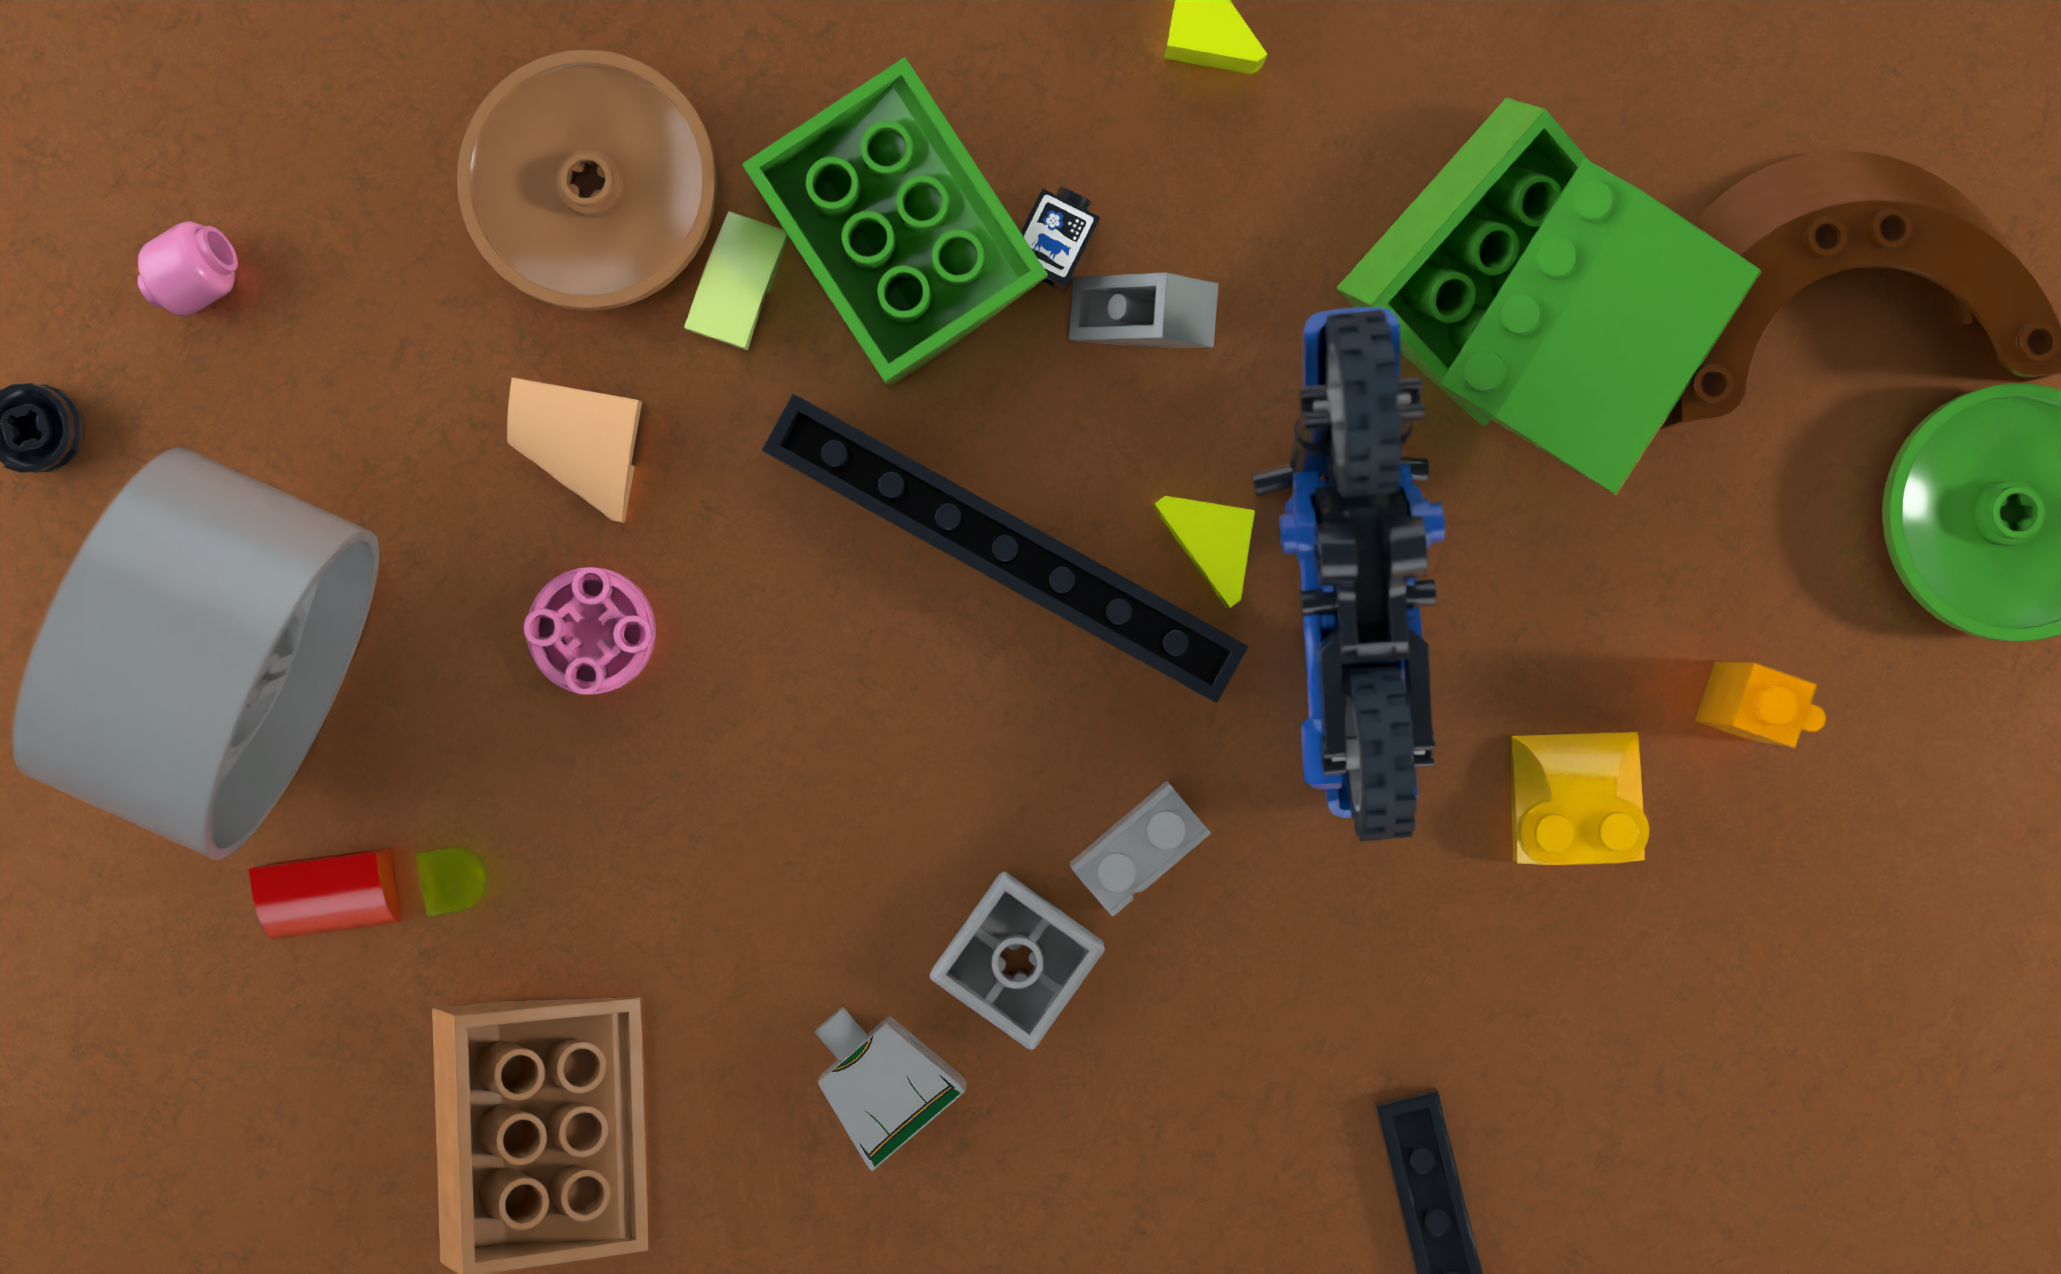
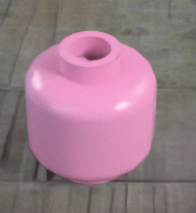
[138,221,238,317]

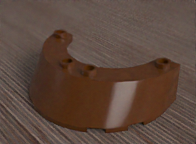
[1660,151,2061,429]

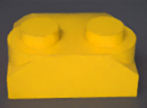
[1509,732,1649,865]

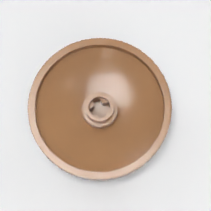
[457,50,718,311]

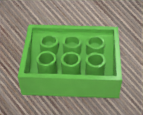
[742,57,1048,389]
[1336,97,1588,426]
[1440,158,1761,495]

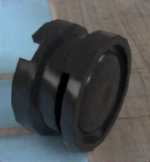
[0,383,85,473]

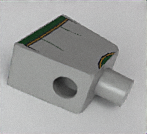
[814,1007,967,1171]

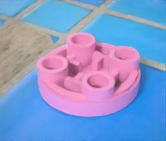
[524,567,656,695]

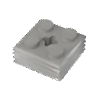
[930,872,1105,1050]

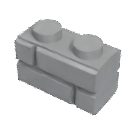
[1070,781,1211,917]

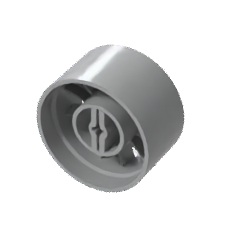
[13,448,380,860]

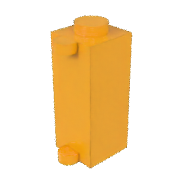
[1694,661,1826,748]

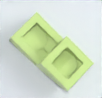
[684,211,788,350]

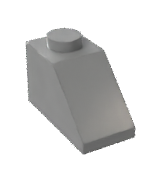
[1069,272,1219,349]

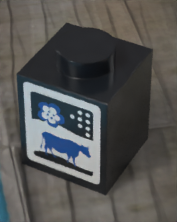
[1021,187,1100,294]

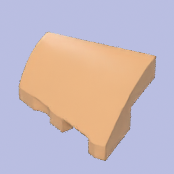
[507,377,642,523]

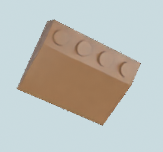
[432,997,648,1274]

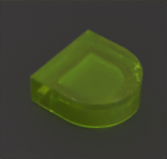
[416,847,489,917]

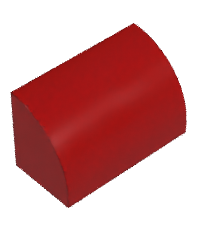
[248,847,401,939]

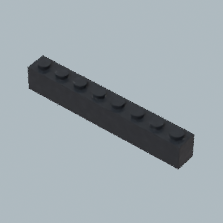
[762,393,1249,703]

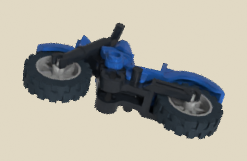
[1252,307,1445,841]

